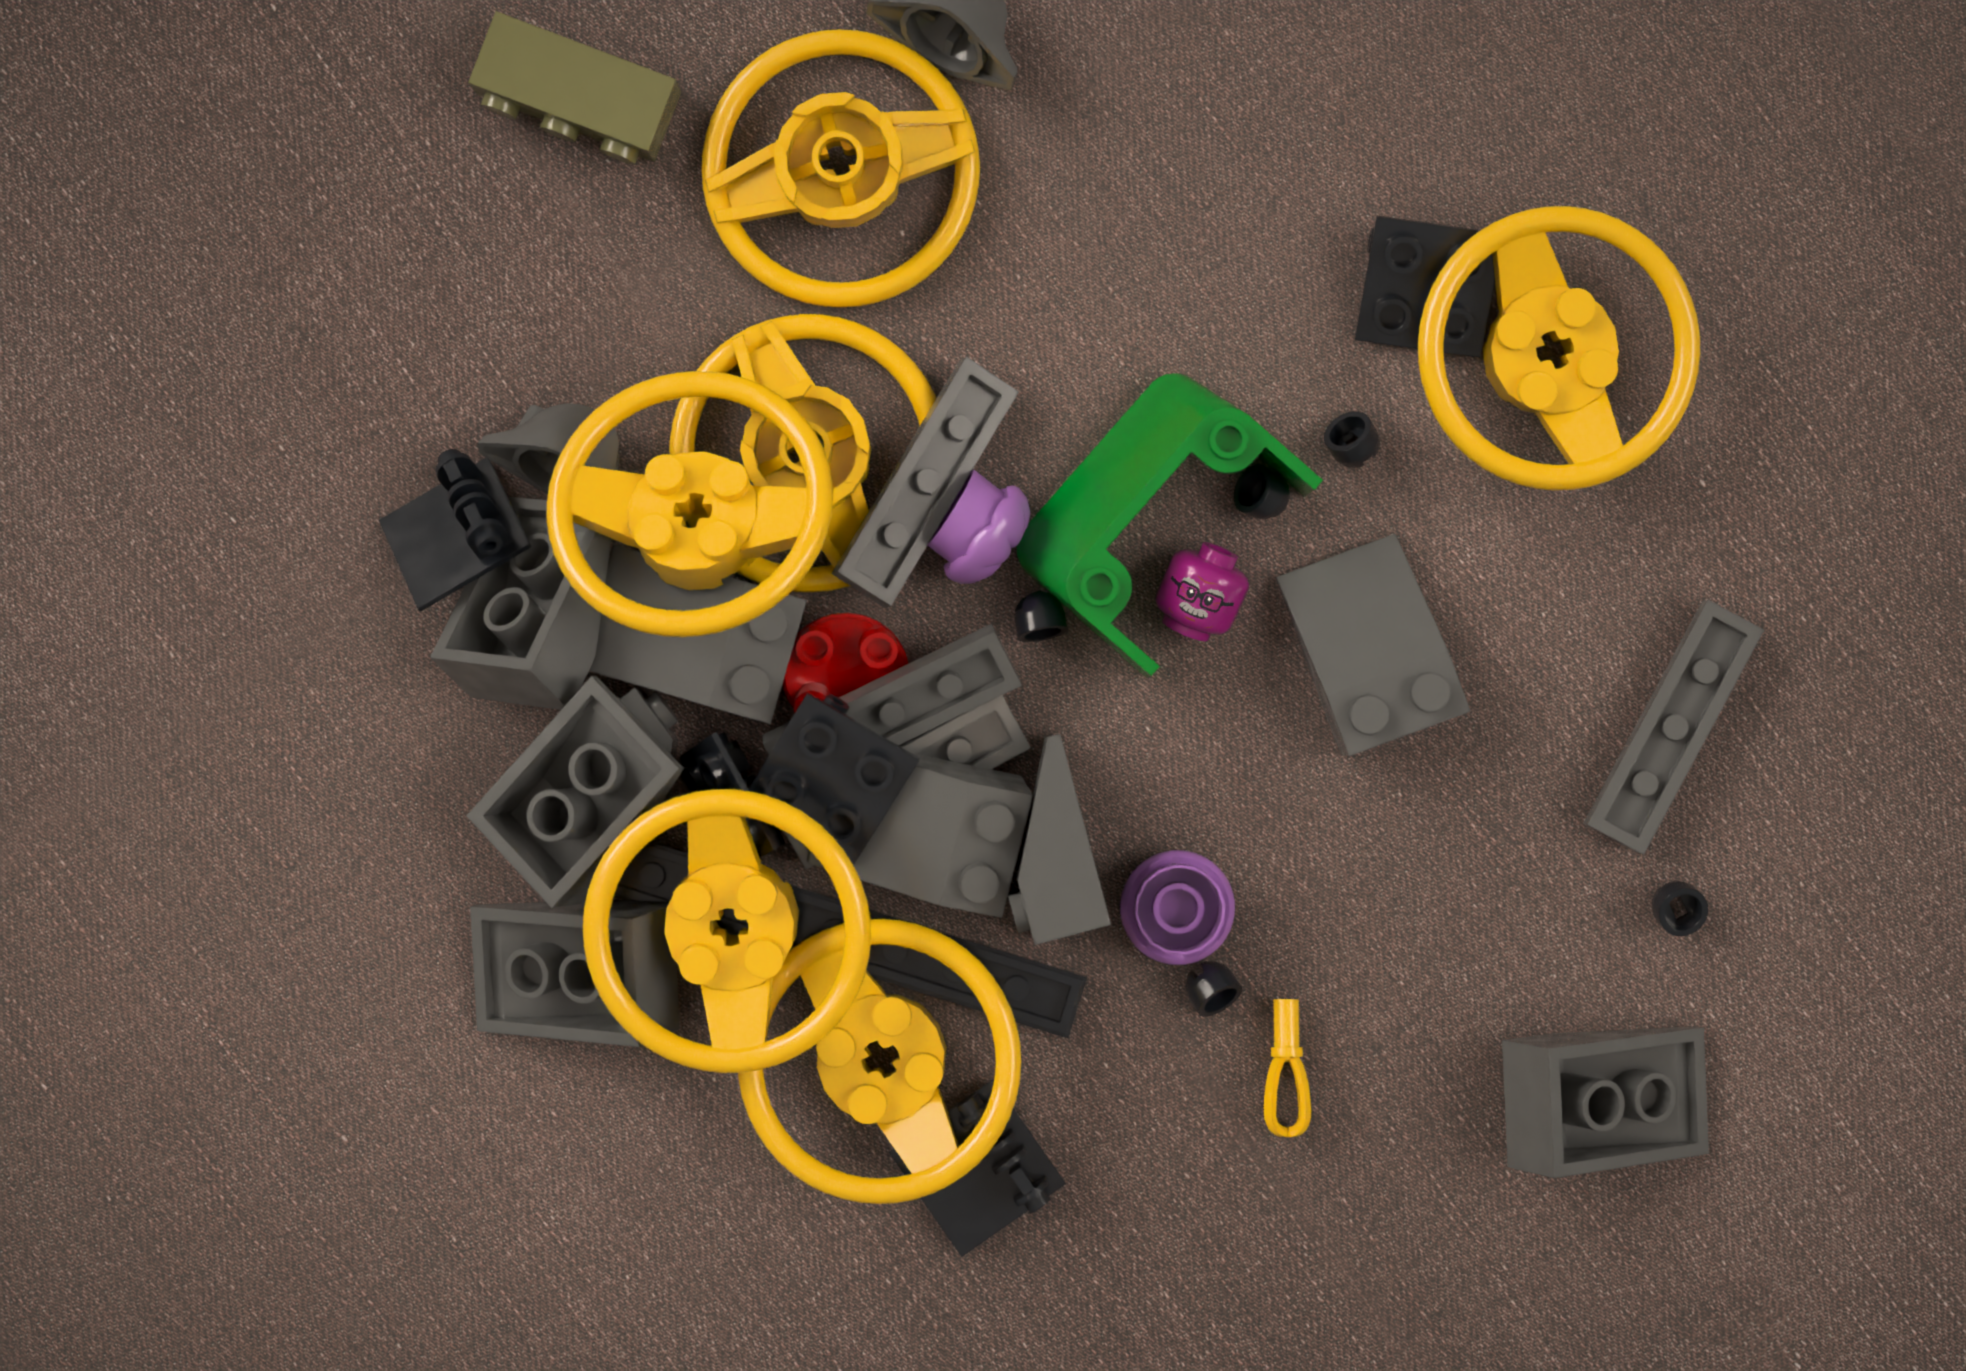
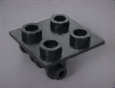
[1355,215,1495,358]
[379,449,532,612]
[748,692,920,865]
[679,732,785,858]
[889,1079,1066,1257]

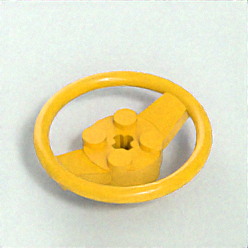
[701,29,980,308]
[1418,206,1700,491]
[669,314,936,592]
[547,371,833,637]
[583,789,871,1073]
[738,919,1021,1204]

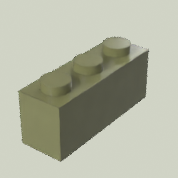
[468,11,682,165]

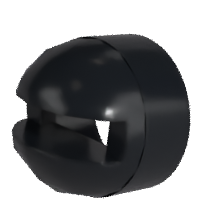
[1324,411,1380,468]
[1233,464,1290,519]
[1014,591,1068,642]
[1652,880,1708,936]
[1185,961,1242,1017]

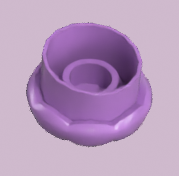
[927,470,1030,584]
[1120,850,1235,965]

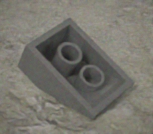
[430,497,611,710]
[1275,534,1471,756]
[589,544,807,724]
[466,676,684,908]
[1008,734,1111,945]
[807,753,1033,918]
[470,900,680,1047]
[1502,1026,1709,1178]

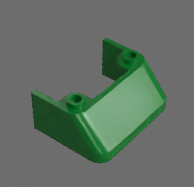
[1017,373,1323,678]

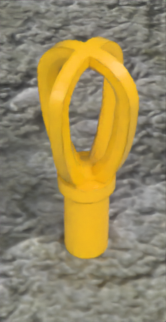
[1264,999,1311,1137]

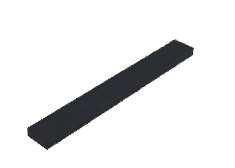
[613,841,1087,1038]

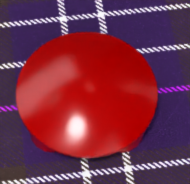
[783,613,908,714]

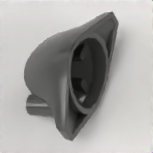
[866,0,1017,90]
[478,403,620,494]

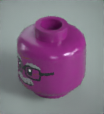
[1155,542,1249,642]

